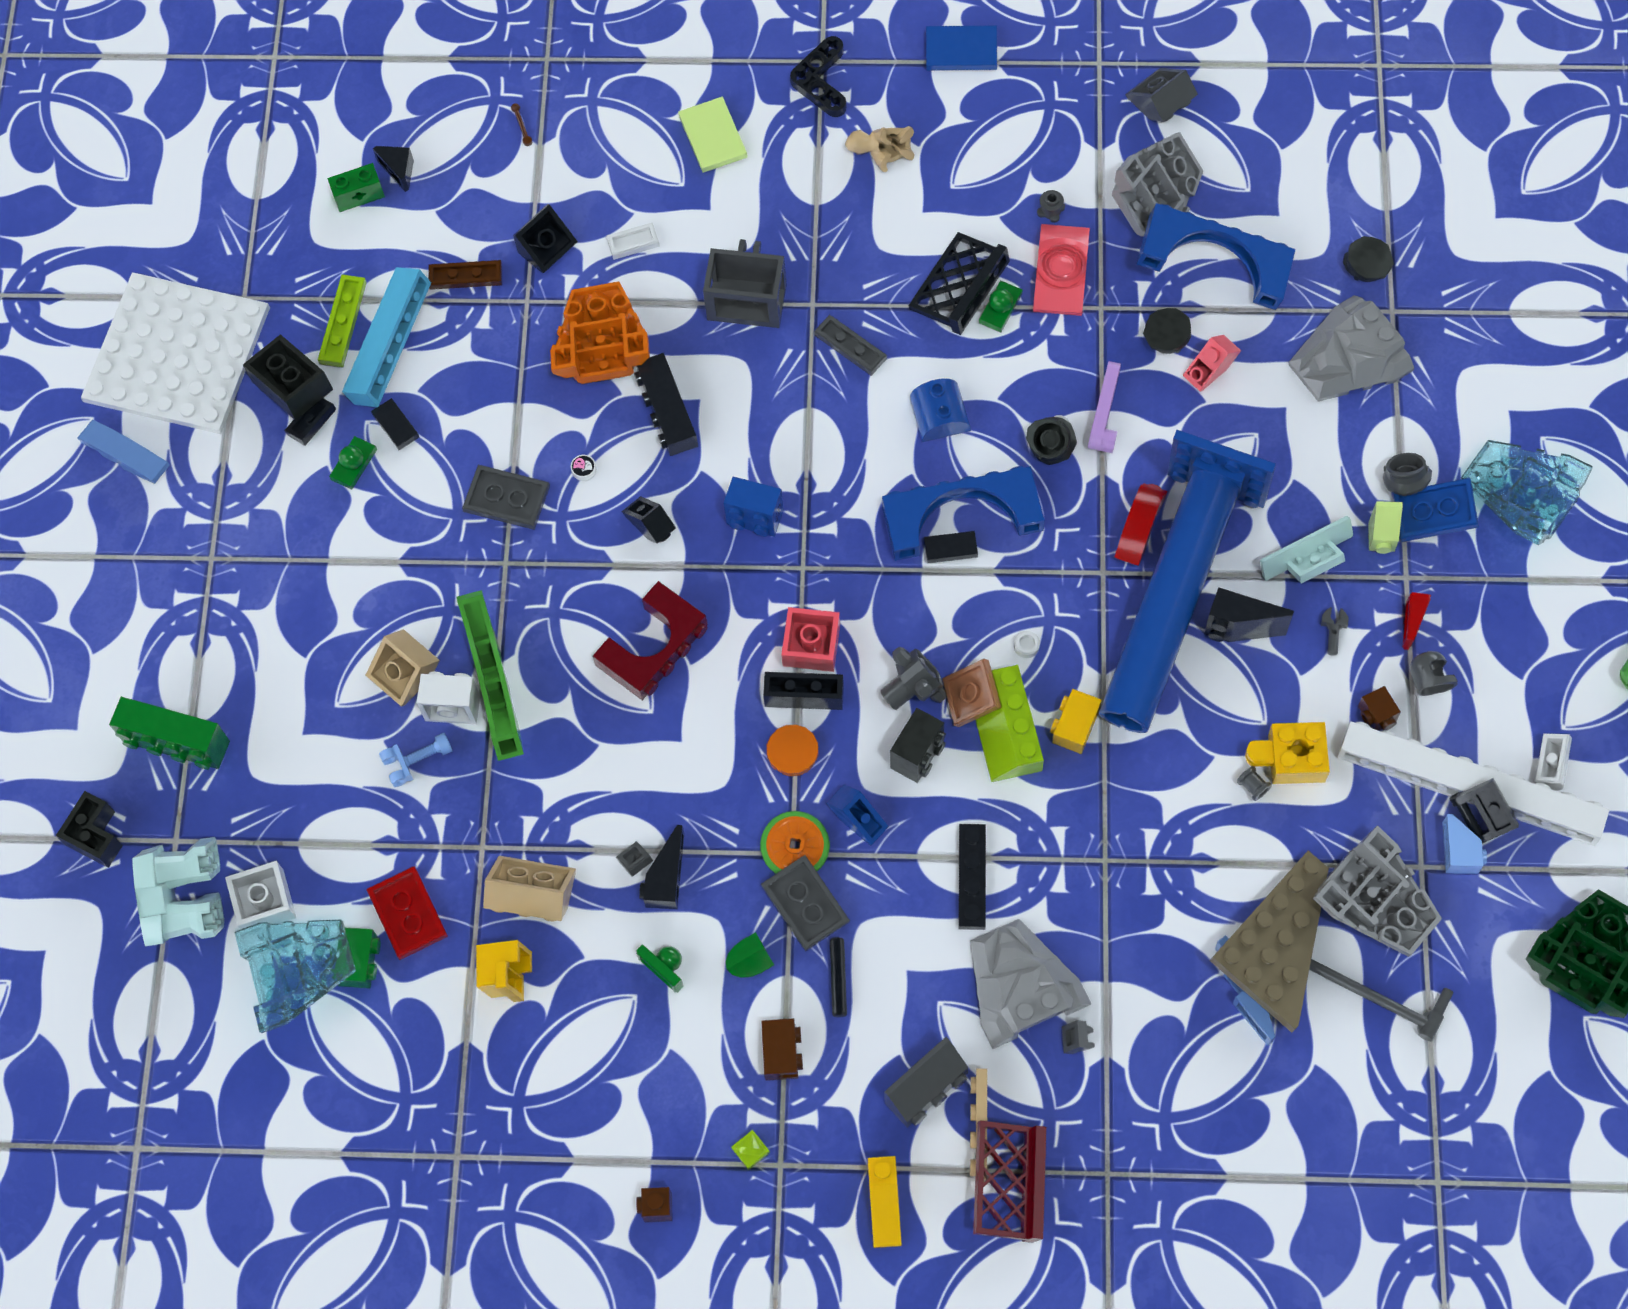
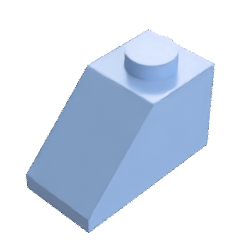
[1443,814,1487,874]

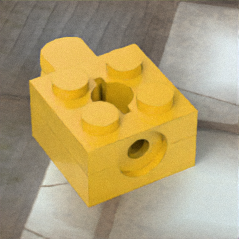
[1245,722,1330,784]

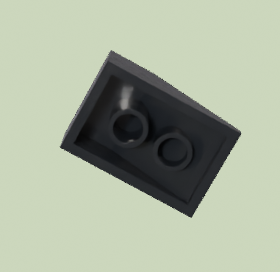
[1204,587,1294,642]

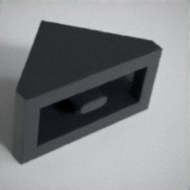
[373,146,414,192]

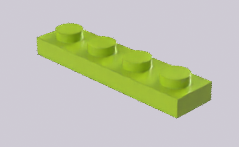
[318,274,367,367]

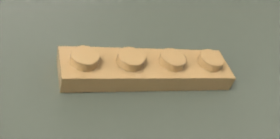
[970,1069,987,1181]

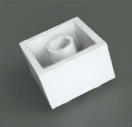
[417,672,480,725]
[225,861,296,935]

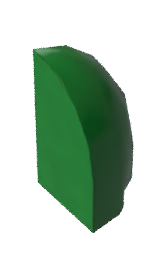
[725,932,774,978]

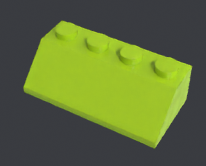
[975,665,1044,782]

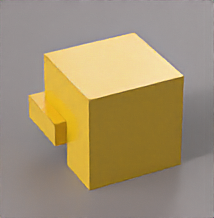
[476,940,532,1002]

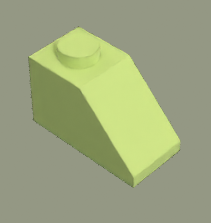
[1368,501,1403,554]

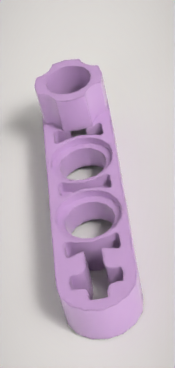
[1088,361,1121,453]

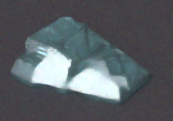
[1461,440,1593,545]
[234,919,356,1033]

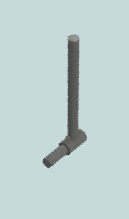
[1309,959,1453,1042]

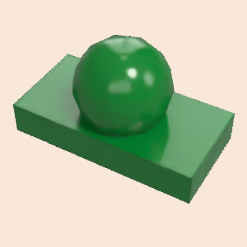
[979,280,1023,332]
[329,436,377,490]
[636,944,683,993]

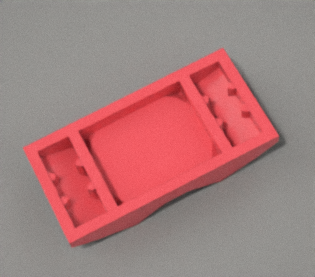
[1033,224,1090,316]

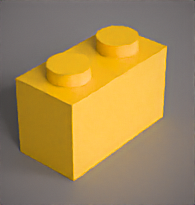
[1050,689,1102,754]

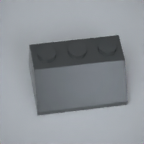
[884,1037,968,1128]

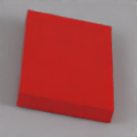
[366,866,448,960]

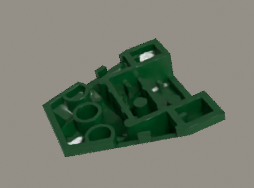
[1525,889,1628,1018]

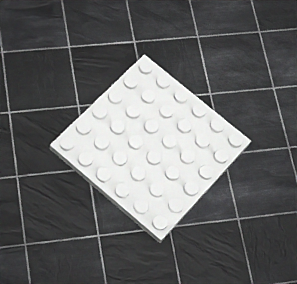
[81,272,270,434]

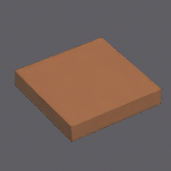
[942,659,1001,727]

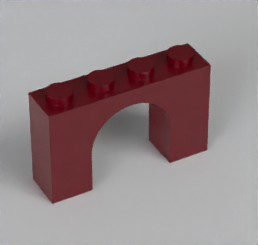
[592,581,708,701]

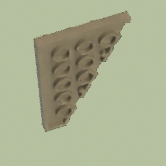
[1210,851,1329,1033]

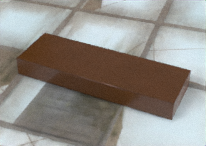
[428,260,502,290]

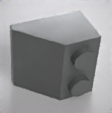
[1125,68,1198,122]

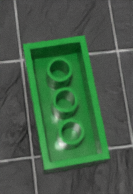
[109,696,230,770]

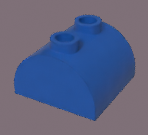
[910,379,971,442]

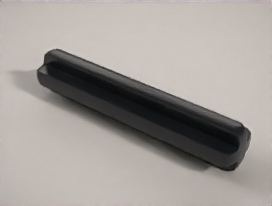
[830,937,847,1017]

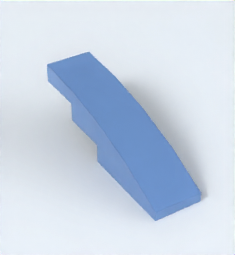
[77,419,170,484]
[1215,935,1275,1046]

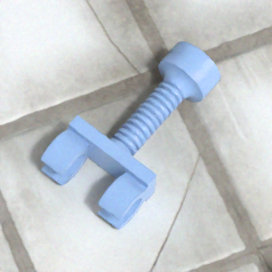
[379,733,453,787]

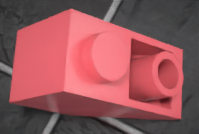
[1183,335,1241,392]

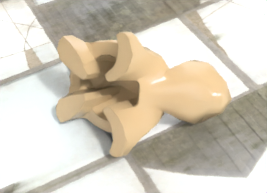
[845,126,914,172]

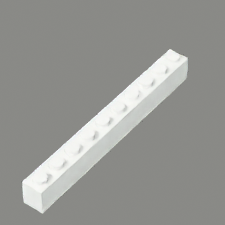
[1337,721,1610,846]

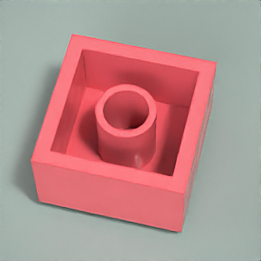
[781,607,840,672]

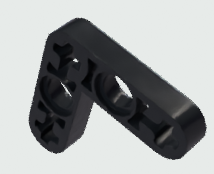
[790,36,847,117]

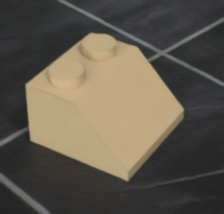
[365,629,440,707]

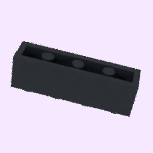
[634,353,698,456]

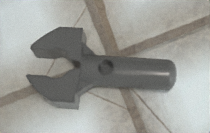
[1321,607,1349,656]

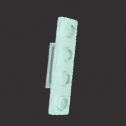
[1260,516,1353,584]

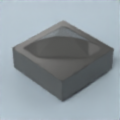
[616,841,653,877]

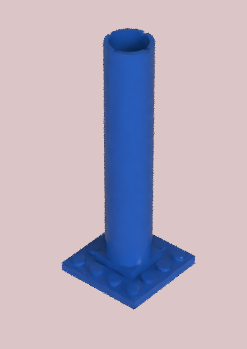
[1099,430,1276,733]

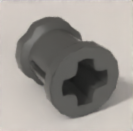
[1237,766,1272,801]

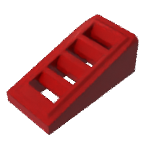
[1402,592,1431,650]

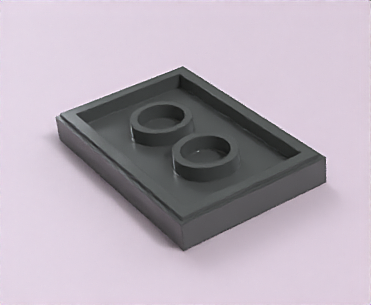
[462,465,550,530]
[761,855,850,952]

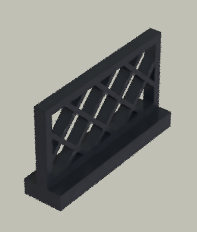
[908,232,1010,335]

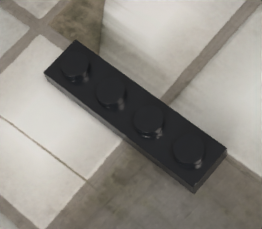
[959,824,986,930]

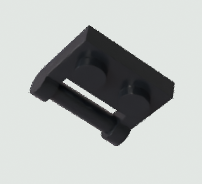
[1449,778,1519,844]

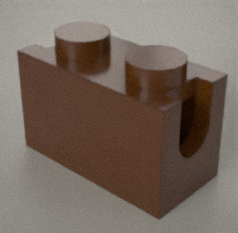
[761,1018,803,1081]

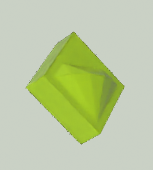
[731,1130,770,1170]

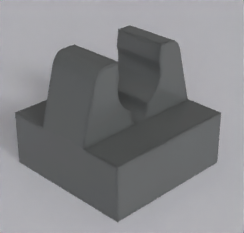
[1062,1020,1095,1054]

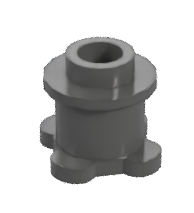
[1037,190,1065,223]

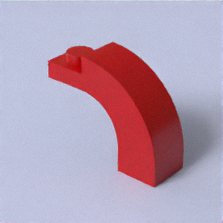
[1114,483,1167,566]

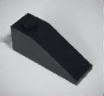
[639,825,684,909]

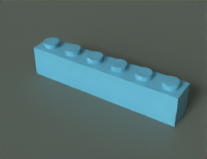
[342,267,431,407]

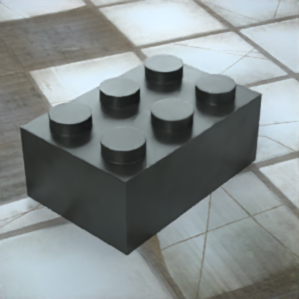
[243,334,333,420]

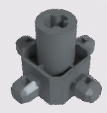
[880,647,947,710]

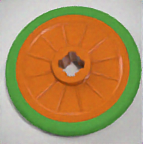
[760,811,830,874]

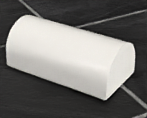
[1535,734,1572,791]

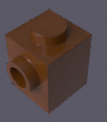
[1358,686,1401,730]
[636,1187,673,1222]

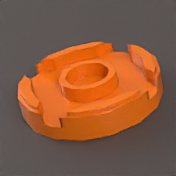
[767,725,819,776]

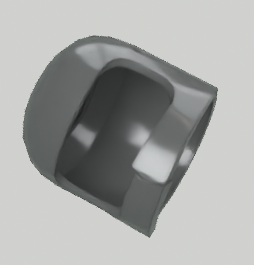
[1409,651,1458,696]

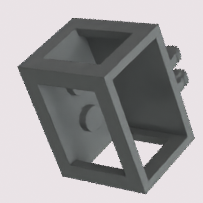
[703,239,787,328]

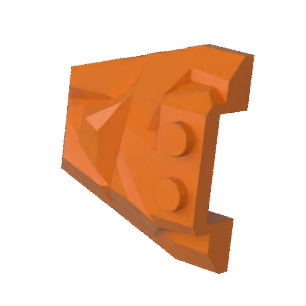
[550,281,650,384]

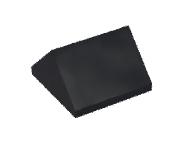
[513,204,578,273]

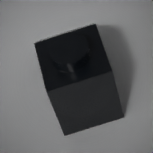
[621,496,676,544]

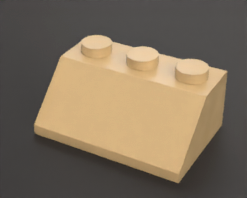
[483,856,576,922]

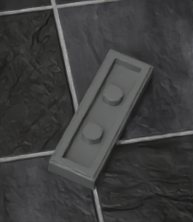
[814,314,887,376]

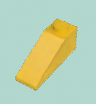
[868,1156,902,1248]

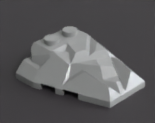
[1112,132,1203,236]
[1288,295,1414,402]
[1313,825,1442,957]
[970,919,1091,1049]

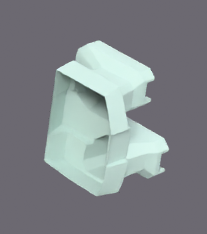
[132,837,224,946]

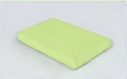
[678,96,747,173]

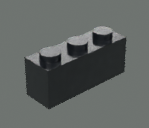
[763,672,844,710]

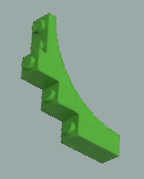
[457,590,524,761]

